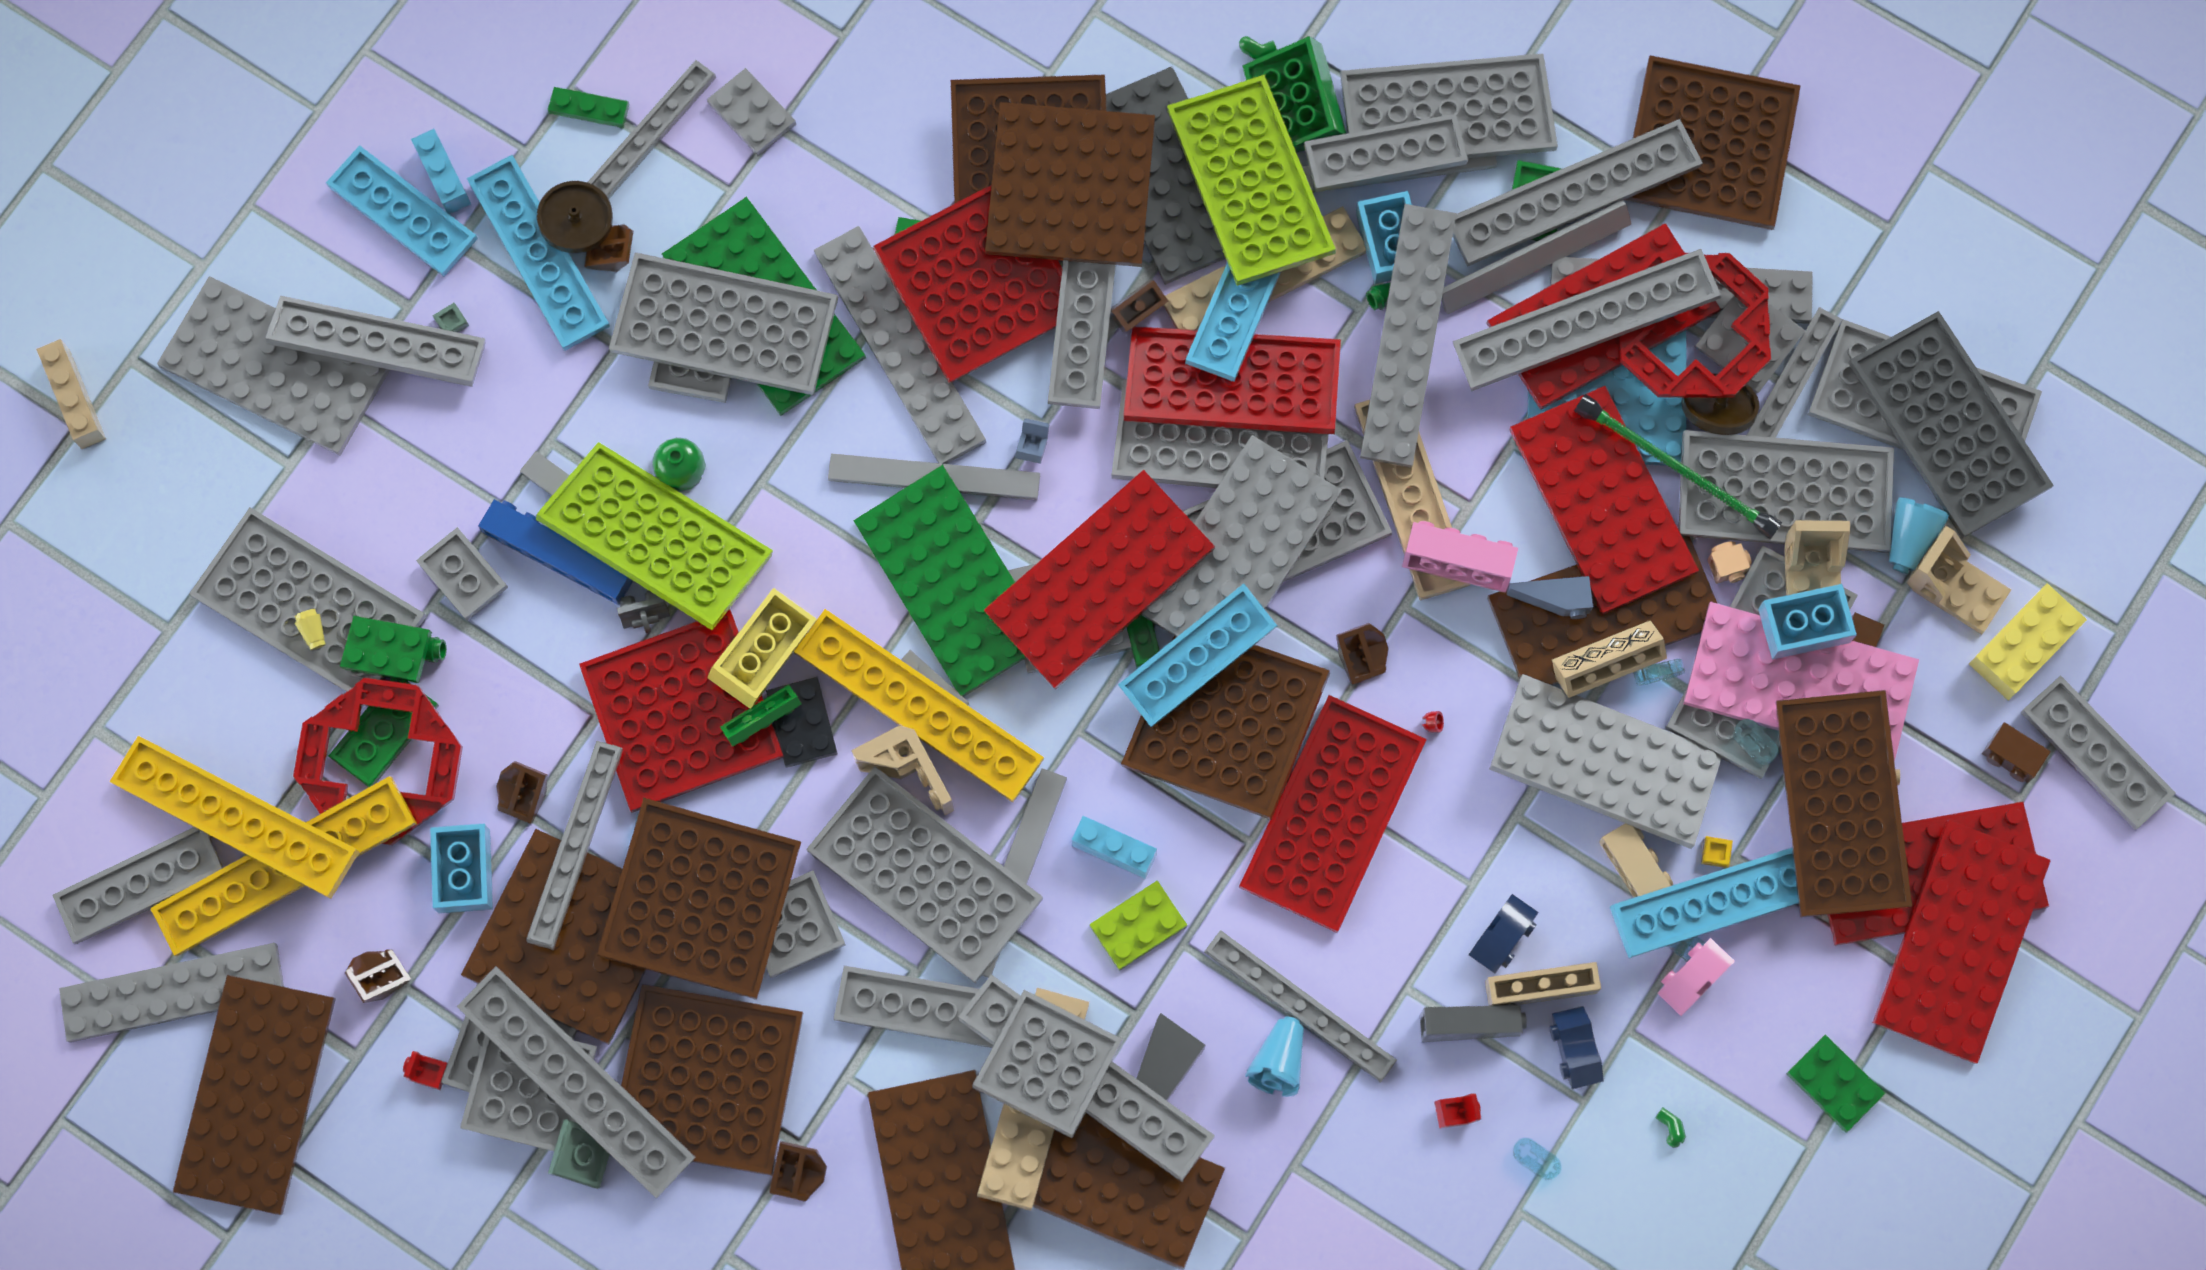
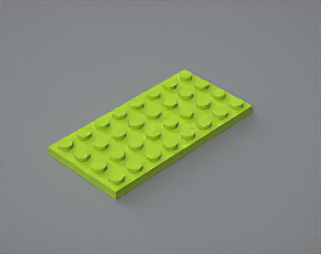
[1167,75,1336,286]
[536,442,773,630]

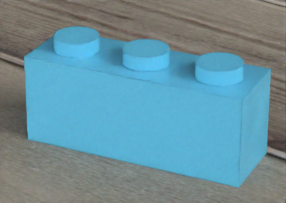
[411,129,471,214]
[1072,816,1157,879]

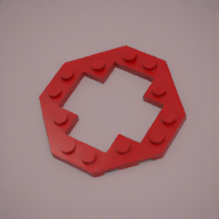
[1619,253,1771,398]
[293,678,463,845]

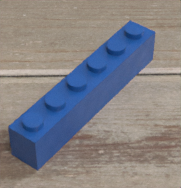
[478,499,633,605]

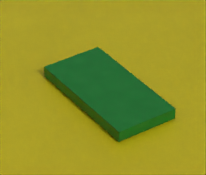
[328,678,439,787]

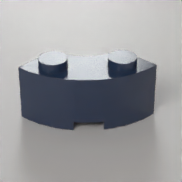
[1468,894,1539,974]
[1549,1006,1604,1089]

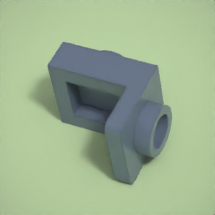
[1015,419,1049,464]

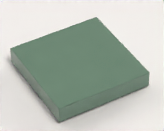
[548,1120,610,1189]

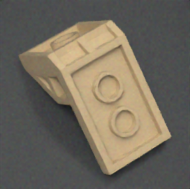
[1784,520,1850,596]
[1907,526,2012,635]
[851,725,954,816]

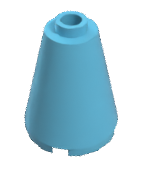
[1889,497,1949,574]
[1246,1016,1304,1097]

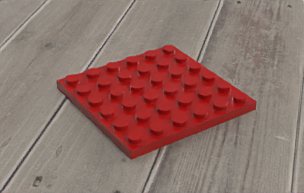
[873,185,1063,384]
[579,609,783,813]

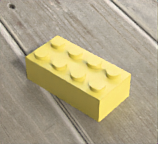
[1969,583,2087,701]
[707,588,817,709]

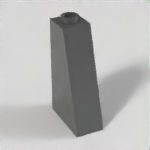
[1419,1005,1527,1043]
[1136,1013,1206,1101]

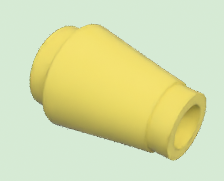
[294,609,326,650]

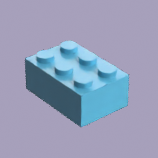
[1356,191,1412,284]
[1758,584,1857,660]
[430,823,493,914]

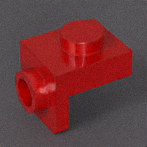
[403,1051,448,1090]
[1434,1093,1481,1129]

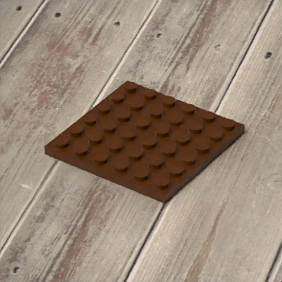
[1625,55,1801,230]
[950,74,1106,204]
[985,102,1155,267]
[1121,636,1330,820]
[597,798,801,1000]
[461,828,646,1045]
[621,984,804,1176]

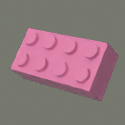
[1402,521,1518,593]

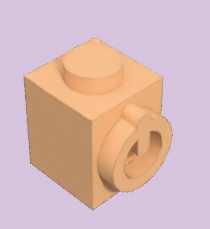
[1707,541,1752,584]

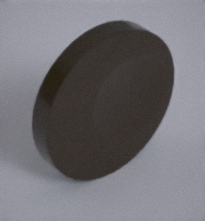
[537,181,613,253]
[1682,373,1760,435]

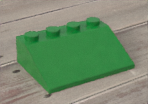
[1242,36,1347,153]

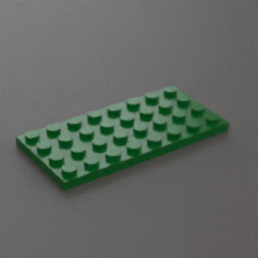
[662,196,866,416]
[853,464,1026,697]

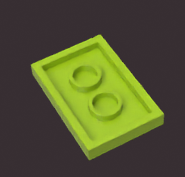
[1089,880,1187,971]

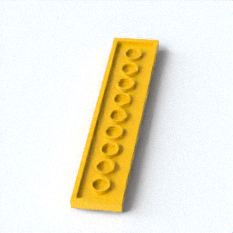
[794,609,1044,803]
[109,736,359,899]
[150,776,417,957]

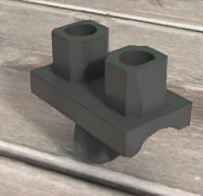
[617,590,670,633]

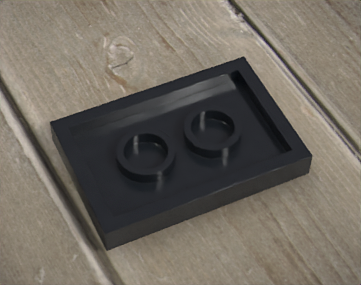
[766,676,838,768]

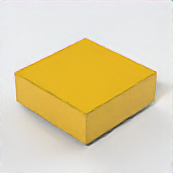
[1701,836,1733,868]

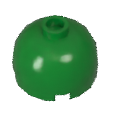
[652,437,706,492]

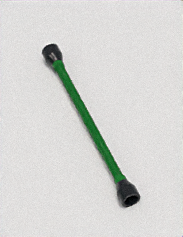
[1574,394,1782,540]

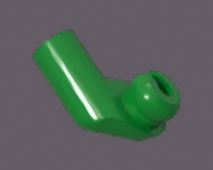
[1239,36,1277,59]
[1655,1107,1686,1148]

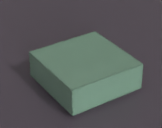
[432,302,469,333]

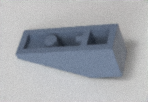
[1506,576,1593,619]

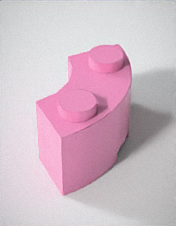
[1657,938,1735,1016]

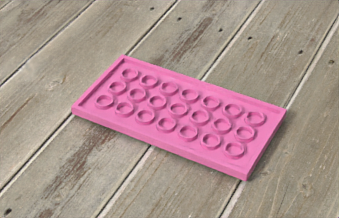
[1683,602,1919,761]

